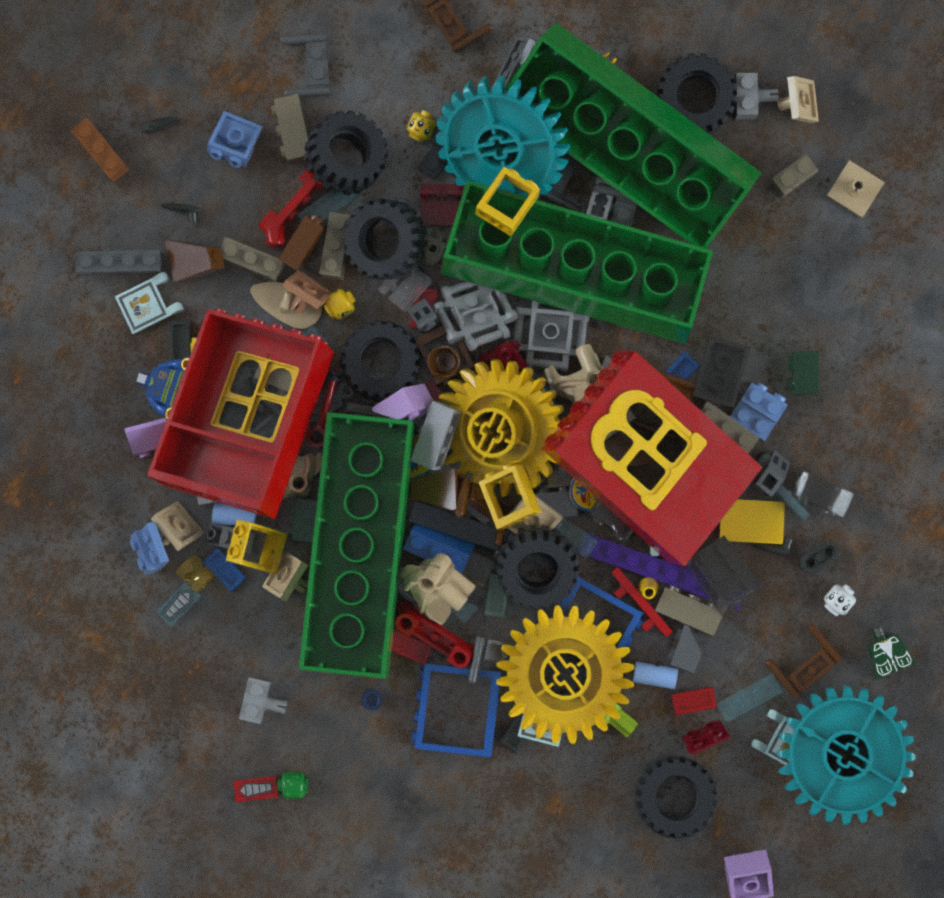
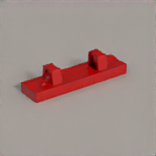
[611,567,673,637]

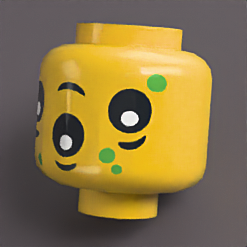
[406,110,437,143]
[324,289,356,320]

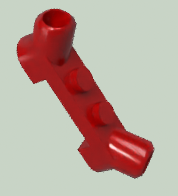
[258,169,330,247]
[395,600,475,668]

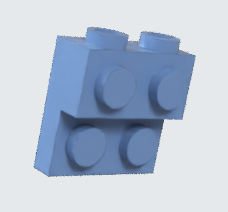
[207,111,263,168]
[730,382,788,442]
[130,521,169,575]

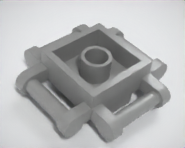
[432,281,518,351]
[513,300,590,372]

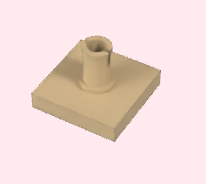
[778,76,819,123]
[826,160,885,219]
[508,495,563,535]
[151,501,205,551]
[262,550,308,601]

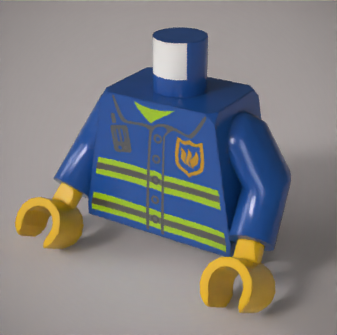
[136,358,189,419]

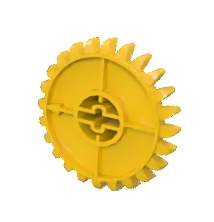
[439,359,564,497]
[496,605,634,744]

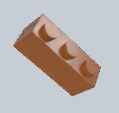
[70,117,129,183]

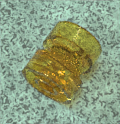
[175,554,216,594]

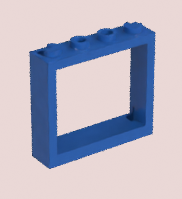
[551,577,644,679]
[411,663,501,757]

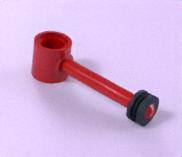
[306,369,343,448]

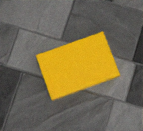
[719,499,785,545]

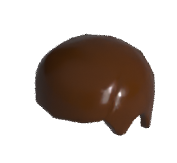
[427,345,461,378]

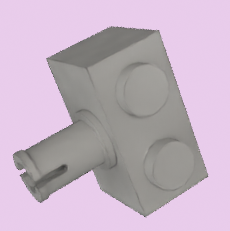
[734,73,779,119]
[586,177,616,220]
[239,677,288,724]

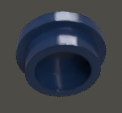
[361,689,383,711]

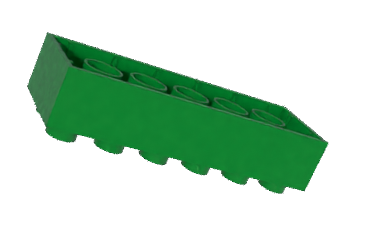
[505,22,761,248]
[441,180,713,344]
[299,412,416,679]

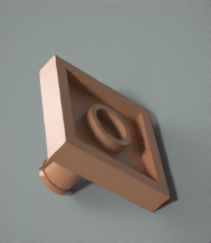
[282,270,333,314]

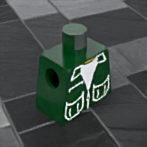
[867,626,916,679]

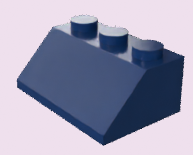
[403,524,476,574]

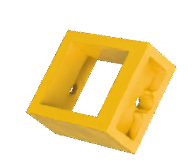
[475,167,540,236]
[479,463,541,529]
[226,520,287,575]

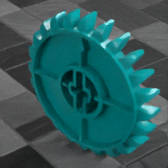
[436,76,570,200]
[776,685,916,825]

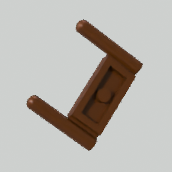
[422,0,493,53]
[633,369,696,441]
[455,477,510,546]
[765,624,843,699]

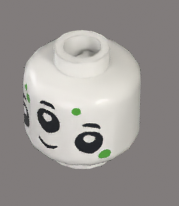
[824,584,856,616]

